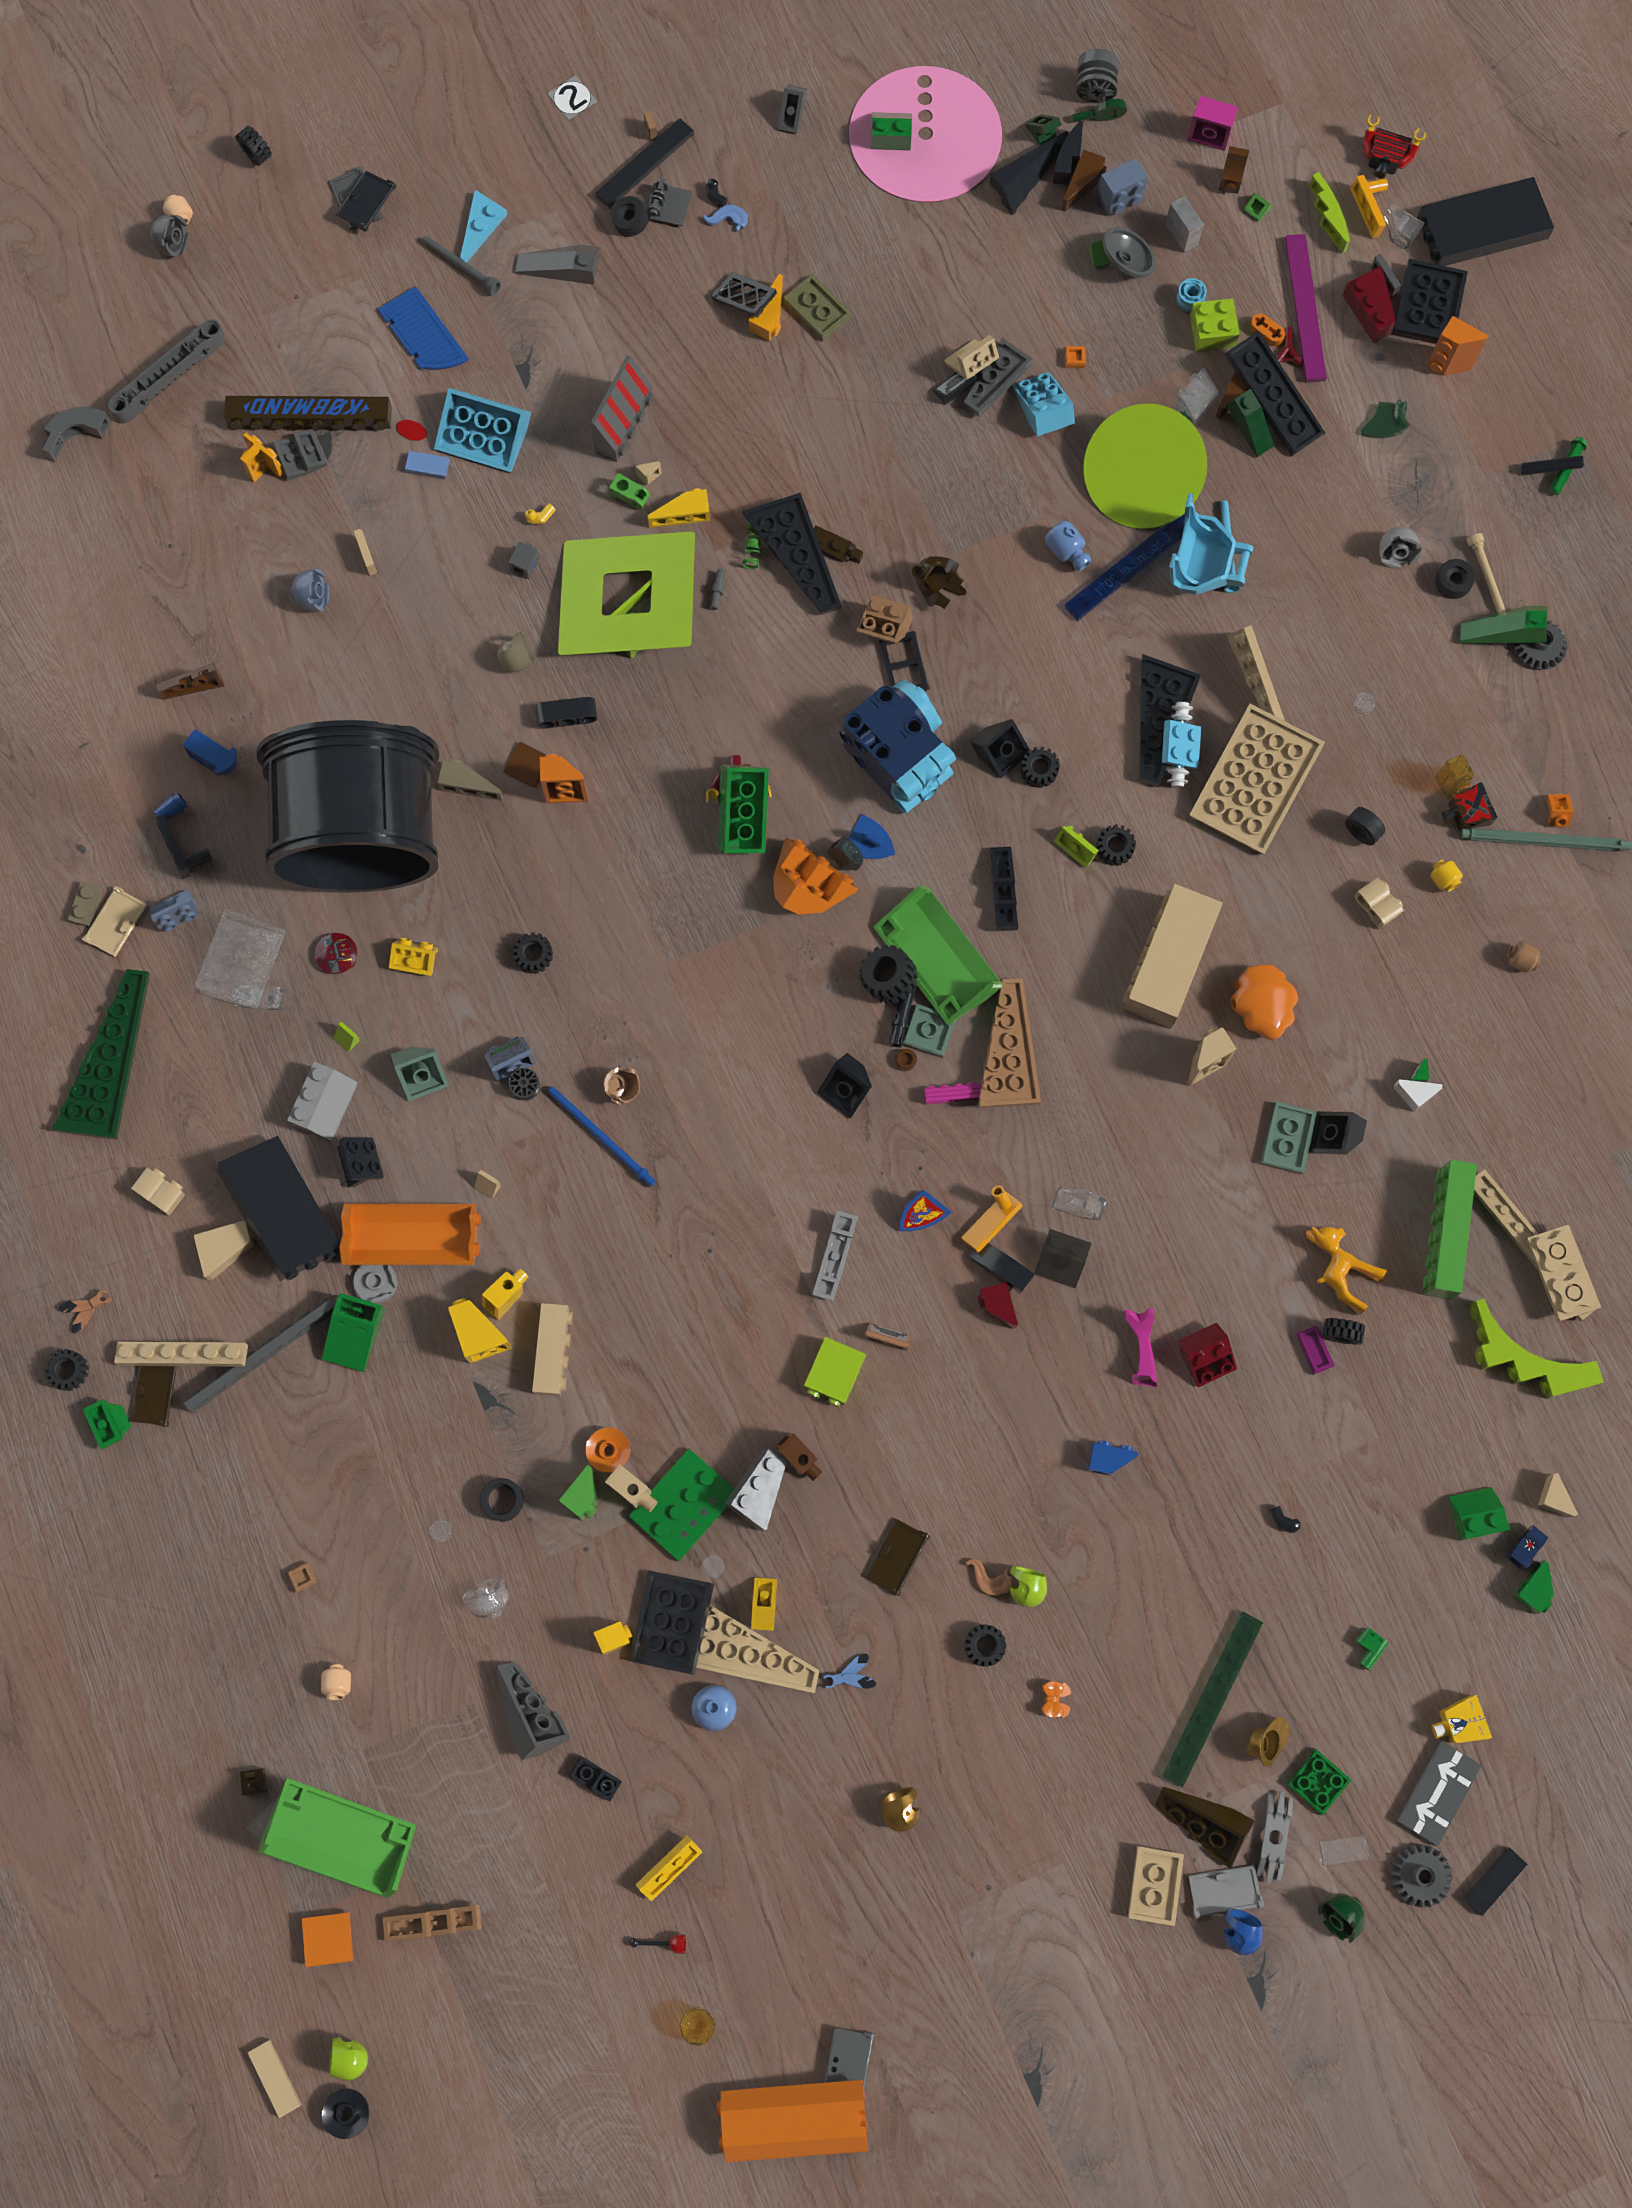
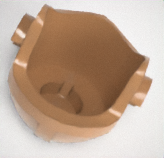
[603,1066,640,1106]

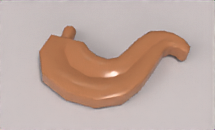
[966,1559,1012,1596]

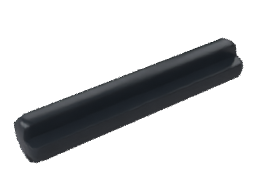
[1521,456,1584,475]

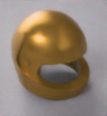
[881,1787,920,1832]

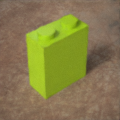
[804,1337,866,1407]

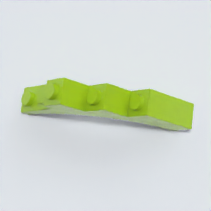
[1470,1299,1604,1399]

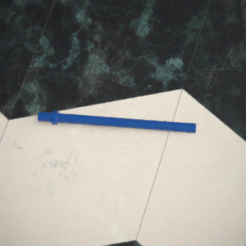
[547,1086,656,1187]

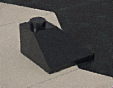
[970,719,1030,778]
[817,1053,872,1119]
[1308,1111,1367,1155]

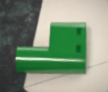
[1355,1627,1389,1671]

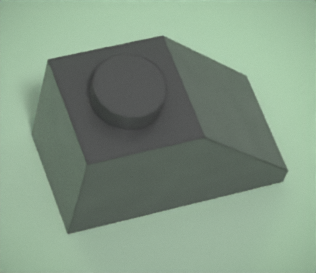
[778,84,807,133]

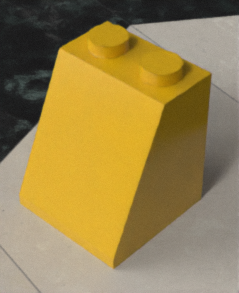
[448,1299,512,1364]

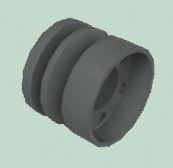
[1076,49,1119,104]

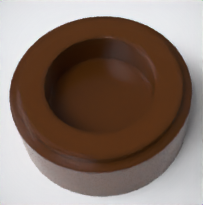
[895,1049,917,1071]

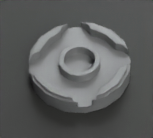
[353,1265,398,1304]

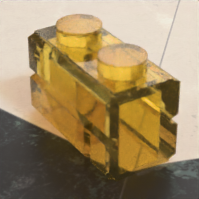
[1435,754,1474,797]

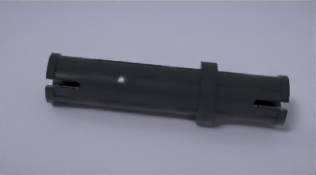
[888,986,916,1048]

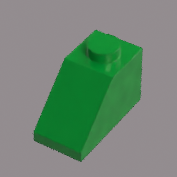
[1513,1560,1554,1614]

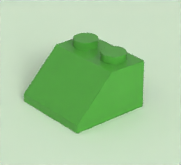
[559,1465,598,1521]

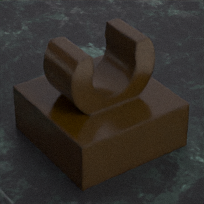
[240,1768,267,1795]

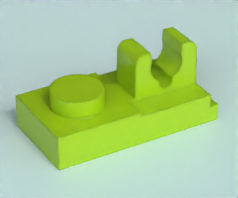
[1054,826,1099,868]

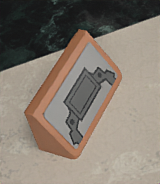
[865,1323,911,1351]

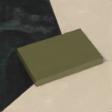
[782,274,852,341]

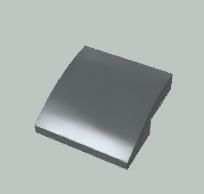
[272,429,327,481]

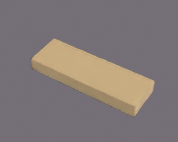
[248,2040,302,2118]

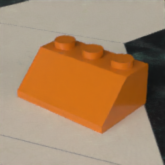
[1426,316,1488,376]
[540,754,589,804]

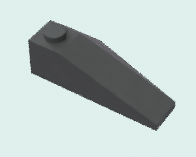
[495,1662,571,1761]

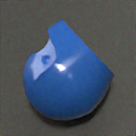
[1224,1909,1263,1955]

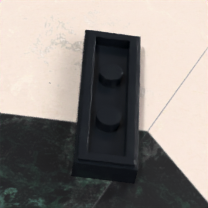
[1463,1847,1528,1916]

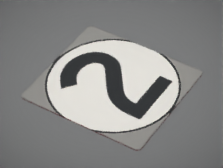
[548,76,597,120]

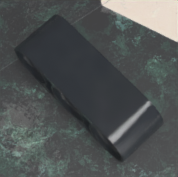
[535,697,598,729]

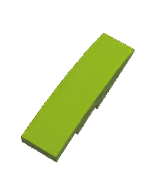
[1309,172,1350,253]

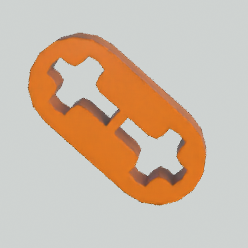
[1250,313,1285,347]

